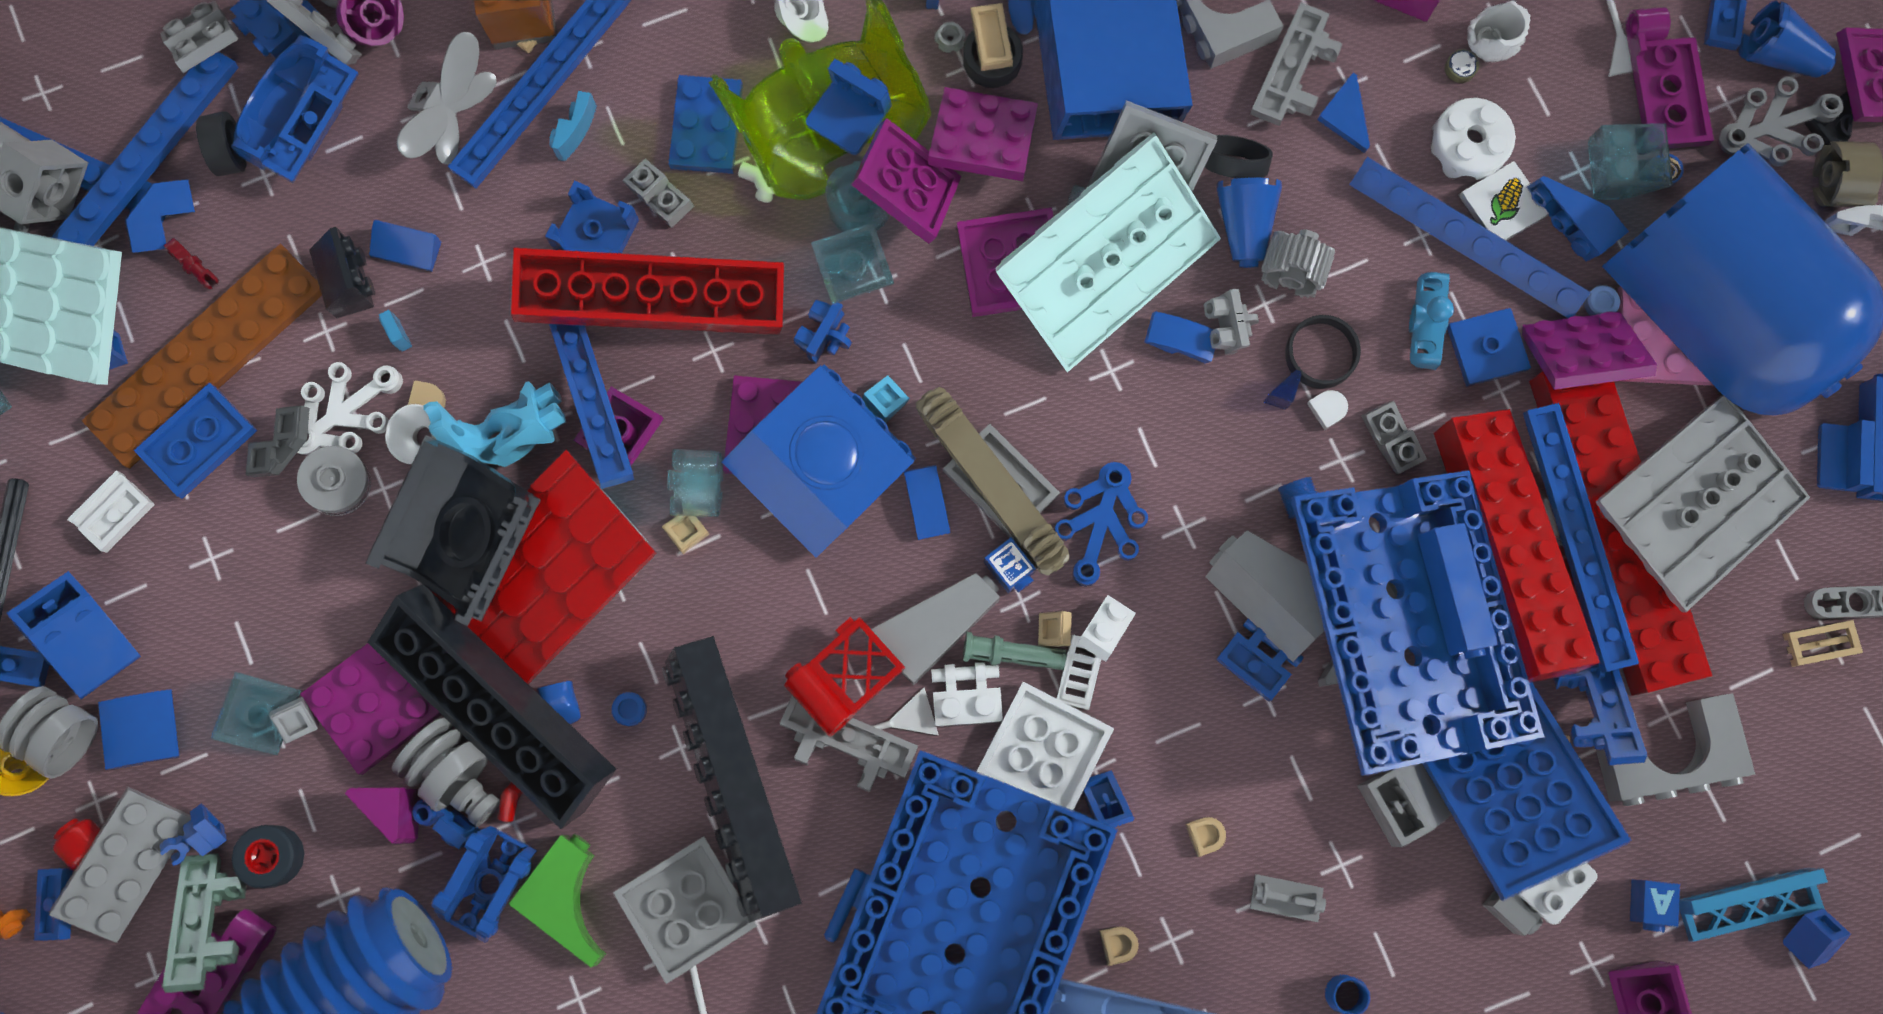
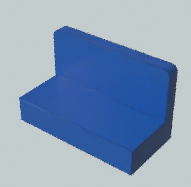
[1817,420,1875,492]

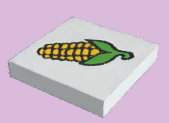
[1459,161,1549,240]

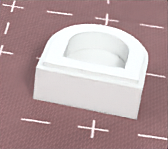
[1307,390,1348,430]

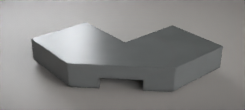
[246,405,310,477]

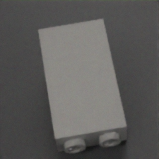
[1205,531,1325,662]

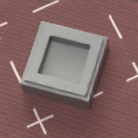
[269,697,318,744]

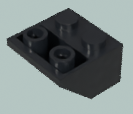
[309,227,375,319]

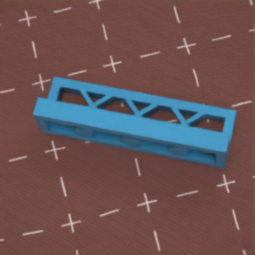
[1679,868,1828,942]

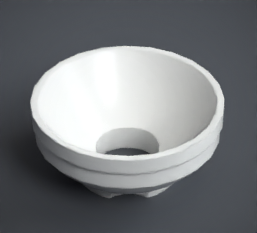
[385,404,437,464]

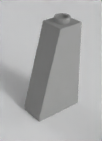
[866,573,1000,685]

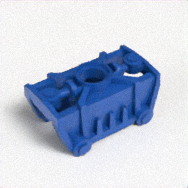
[432,826,538,943]

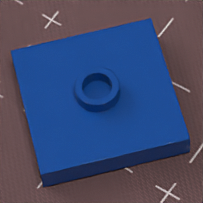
[1447,308,1531,387]

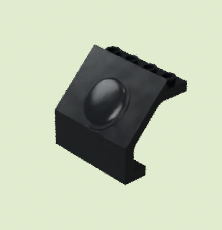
[365,435,541,626]

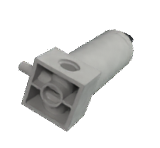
[0,122,88,233]

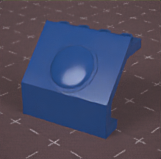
[722,364,916,558]

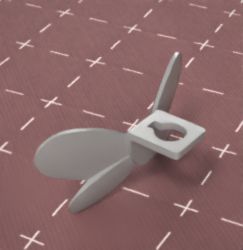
[397,32,497,164]

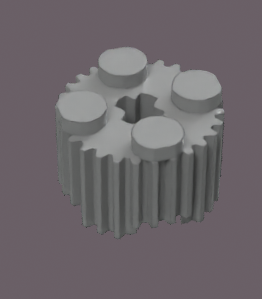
[1261,229,1335,298]

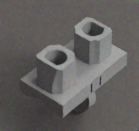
[1203,289,1259,355]

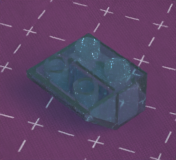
[1588,123,1673,200]

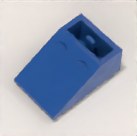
[7,571,141,699]

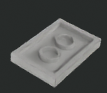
[943,424,1060,540]

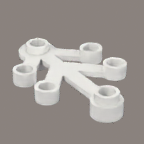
[297,362,403,455]

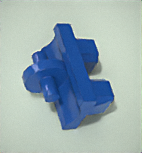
[793,300,852,364]

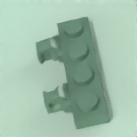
[162,854,247,993]

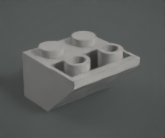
[1357,763,1452,847]

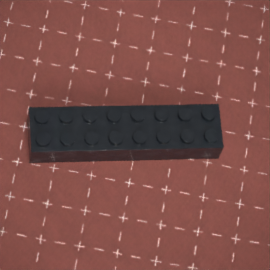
[367,584,617,829]
[662,636,802,923]

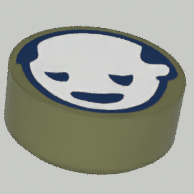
[1445,49,1479,83]

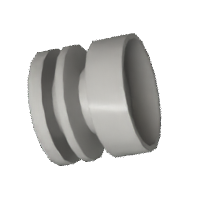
[0,686,98,779]
[392,718,488,812]

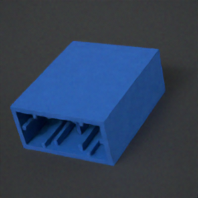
[1034,0,1193,140]

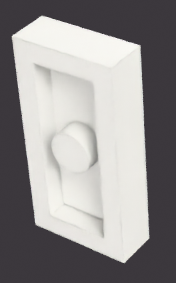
[1077,595,1136,662]

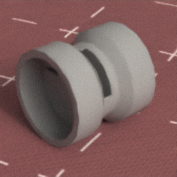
[451,778,500,827]

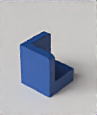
[1783,908,1851,969]

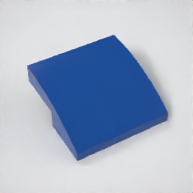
[98,689,180,770]

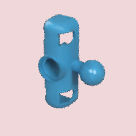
[1409,272,1454,370]

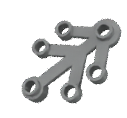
[1718,77,1843,167]

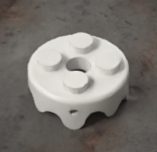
[1431,98,1516,180]

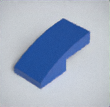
[1144,311,1215,364]
[904,465,950,540]

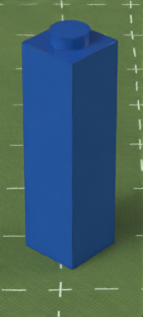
[1856,373,1883,501]
[1417,523,1498,660]

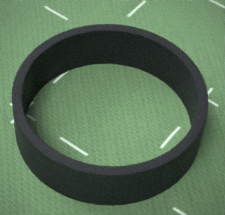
[1204,135,1273,178]
[1285,315,1361,389]

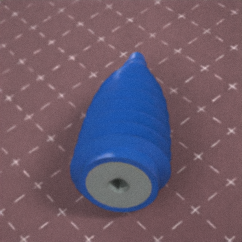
[223,887,452,1014]

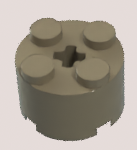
[1812,141,1883,207]

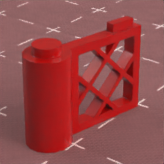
[784,616,906,737]

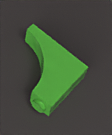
[509,833,606,968]

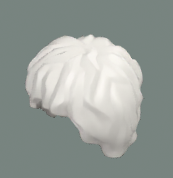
[1467,1,1530,62]

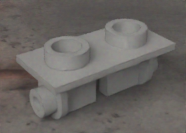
[1250,874,1326,922]

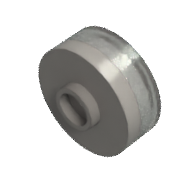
[297,446,371,516]

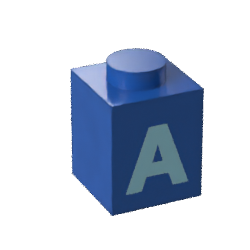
[1630,879,1680,932]

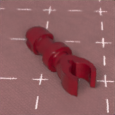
[164,238,219,290]

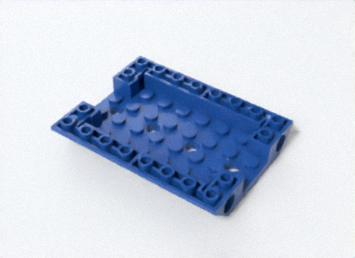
[1291,470,1544,776]
[816,750,1118,1014]

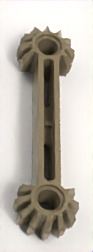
[916,387,1070,575]

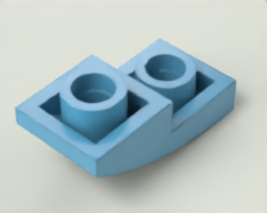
[549,91,597,161]

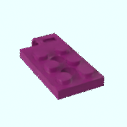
[1626,7,1714,150]
[137,909,277,1014]

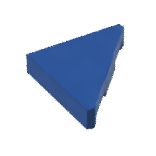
[1317,72,1370,154]

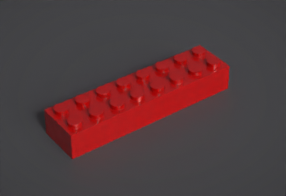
[511,248,784,335]
[1433,409,1600,683]

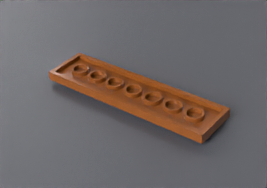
[81,243,322,469]

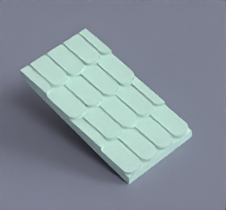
[995,132,1221,372]
[0,227,122,385]

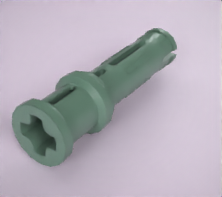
[963,631,1066,671]

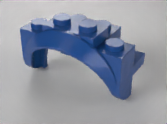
[231,35,359,183]

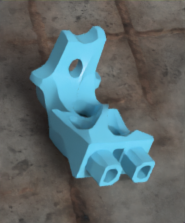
[423,381,566,467]

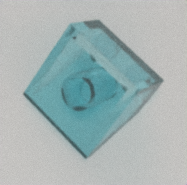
[811,222,894,304]

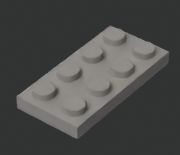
[49,787,191,943]

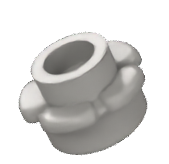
[935,22,966,53]

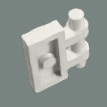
[931,662,1003,727]

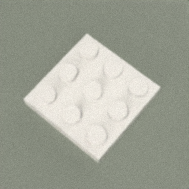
[977,682,1114,810]

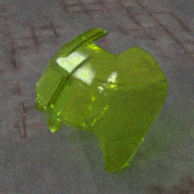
[708,0,932,200]

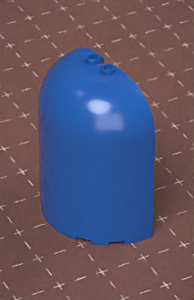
[1602,143,1883,415]

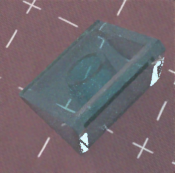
[211,672,301,756]

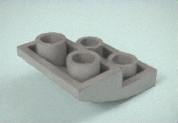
[160,0,238,73]

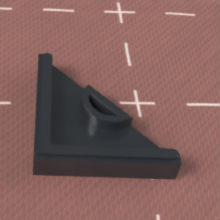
[1804,91,1853,146]

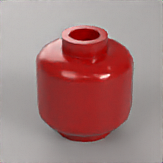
[53,818,101,871]

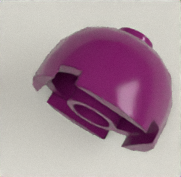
[335,0,404,47]

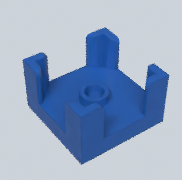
[545,181,639,253]

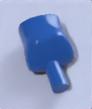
[537,681,581,724]

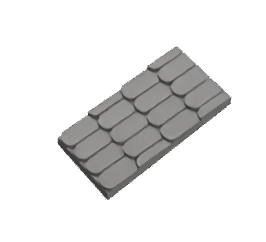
[1596,394,1811,612]

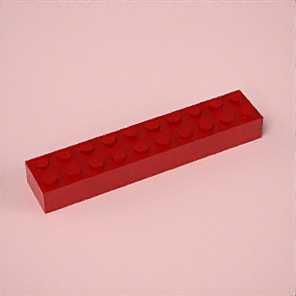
[1529,371,1713,696]

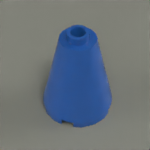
[1738,1,1836,78]
[1216,178,1282,268]

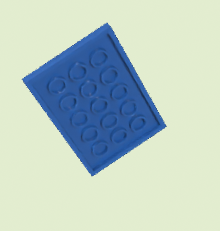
[1422,682,1631,901]

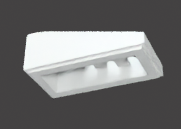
[1056,635,1101,710]

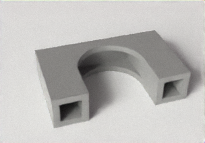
[1176,0,1284,69]
[1589,693,1755,806]

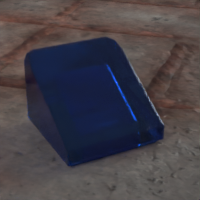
[1263,370,1302,410]

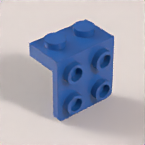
[806,59,892,155]

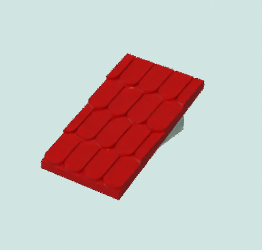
[432,450,657,685]

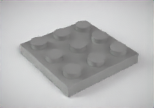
[1087,100,1217,191]
[613,837,757,984]

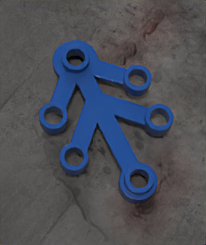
[1054,462,1148,587]

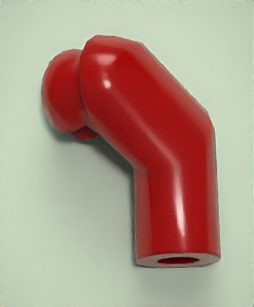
[497,782,523,822]

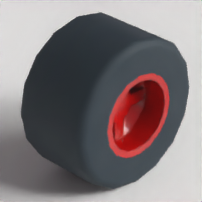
[231,825,305,888]

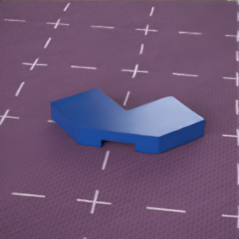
[125,179,195,253]

